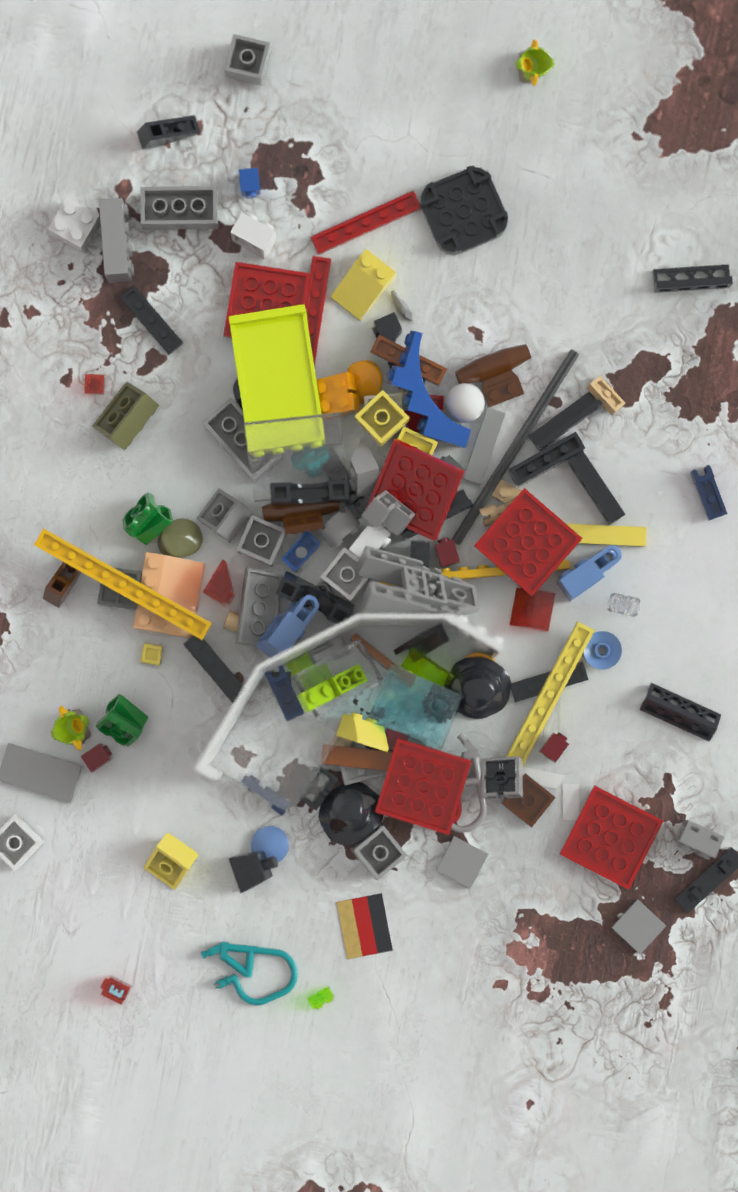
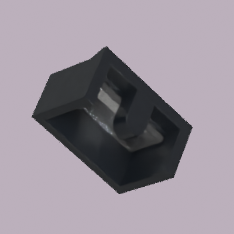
[297,766,339,810]

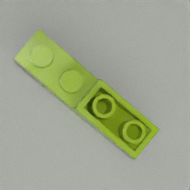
[297,664,368,713]

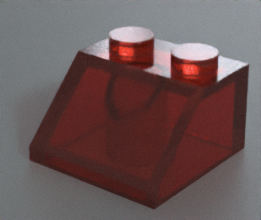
[203,559,235,607]
[509,588,556,633]

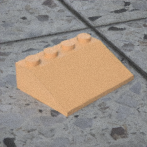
[133,552,205,638]

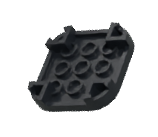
[420,165,508,255]

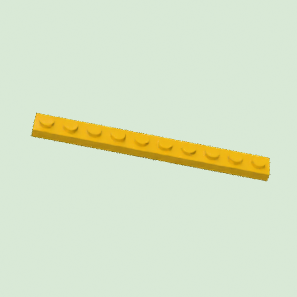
[34,528,212,640]
[378,559,570,586]

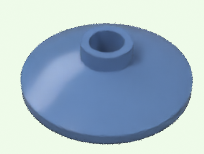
[583,631,622,670]

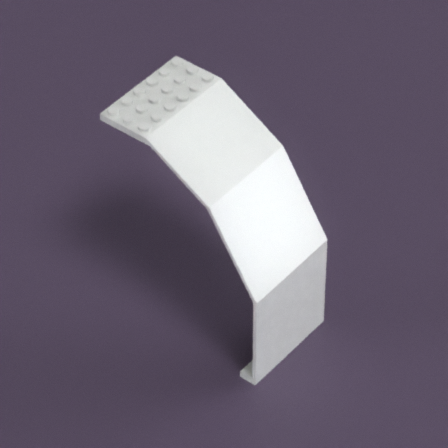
[195,614,504,780]

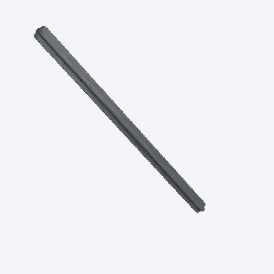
[452,349,579,545]

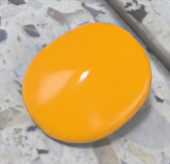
[346,360,383,404]

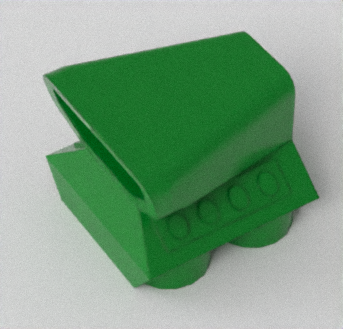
[122,492,173,545]
[96,694,148,747]

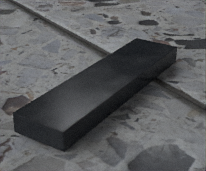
[120,286,183,355]
[510,661,589,702]

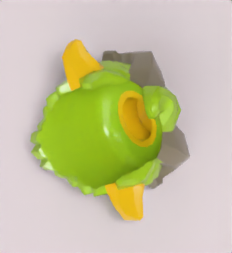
[515,40,555,86]
[51,706,91,750]

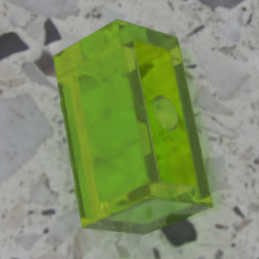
[307,986,335,1010]

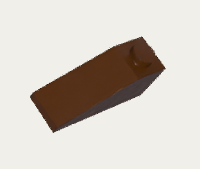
[43,562,81,608]

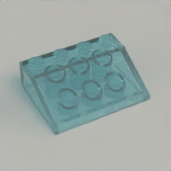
[368,664,462,749]

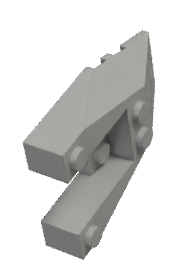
[357,546,480,615]

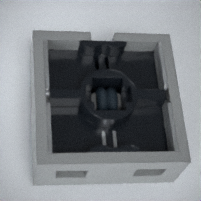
[481,756,523,800]

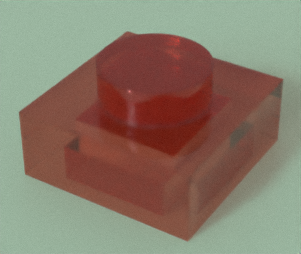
[84,374,105,395]

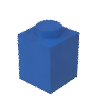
[239,168,260,198]

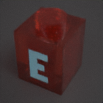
[100,975,132,1005]

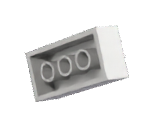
[141,186,218,230]
[99,198,134,283]
[202,398,282,482]

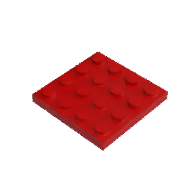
[223,262,311,338]
[366,439,465,541]
[474,488,583,597]
[375,738,472,835]
[559,785,663,890]

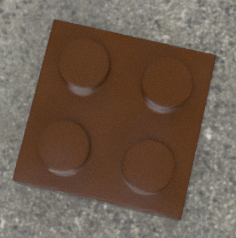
[501,773,556,828]

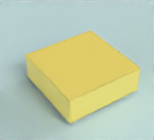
[141,643,163,665]

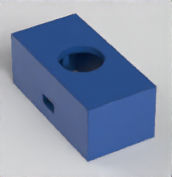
[281,531,321,573]

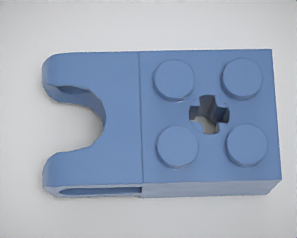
[557,545,622,601]
[255,595,319,658]

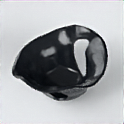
[445,657,511,719]
[318,782,384,845]

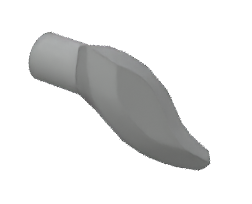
[391,290,412,321]

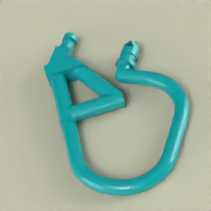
[201,941,298,1006]

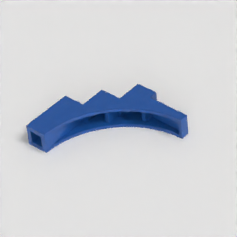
[386,331,471,448]

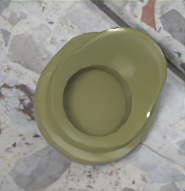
[158,519,203,558]

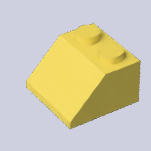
[336,712,389,752]
[143,832,199,890]

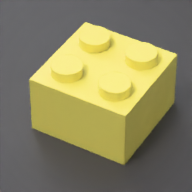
[355,390,409,447]

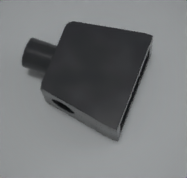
[228,851,278,893]

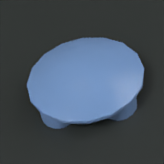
[251,826,289,862]

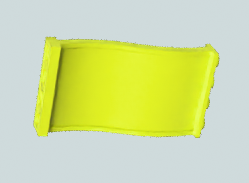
[229,304,326,456]

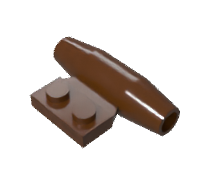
[455,344,531,407]
[262,503,340,534]

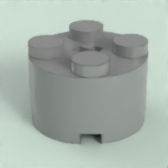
[317,506,361,548]

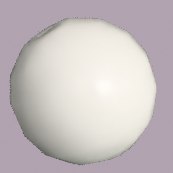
[445,383,485,422]

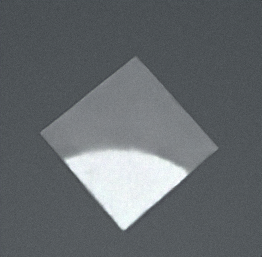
[244,412,347,502]
[210,686,341,815]

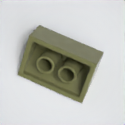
[92,381,159,450]

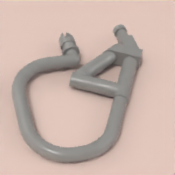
[451,733,487,833]

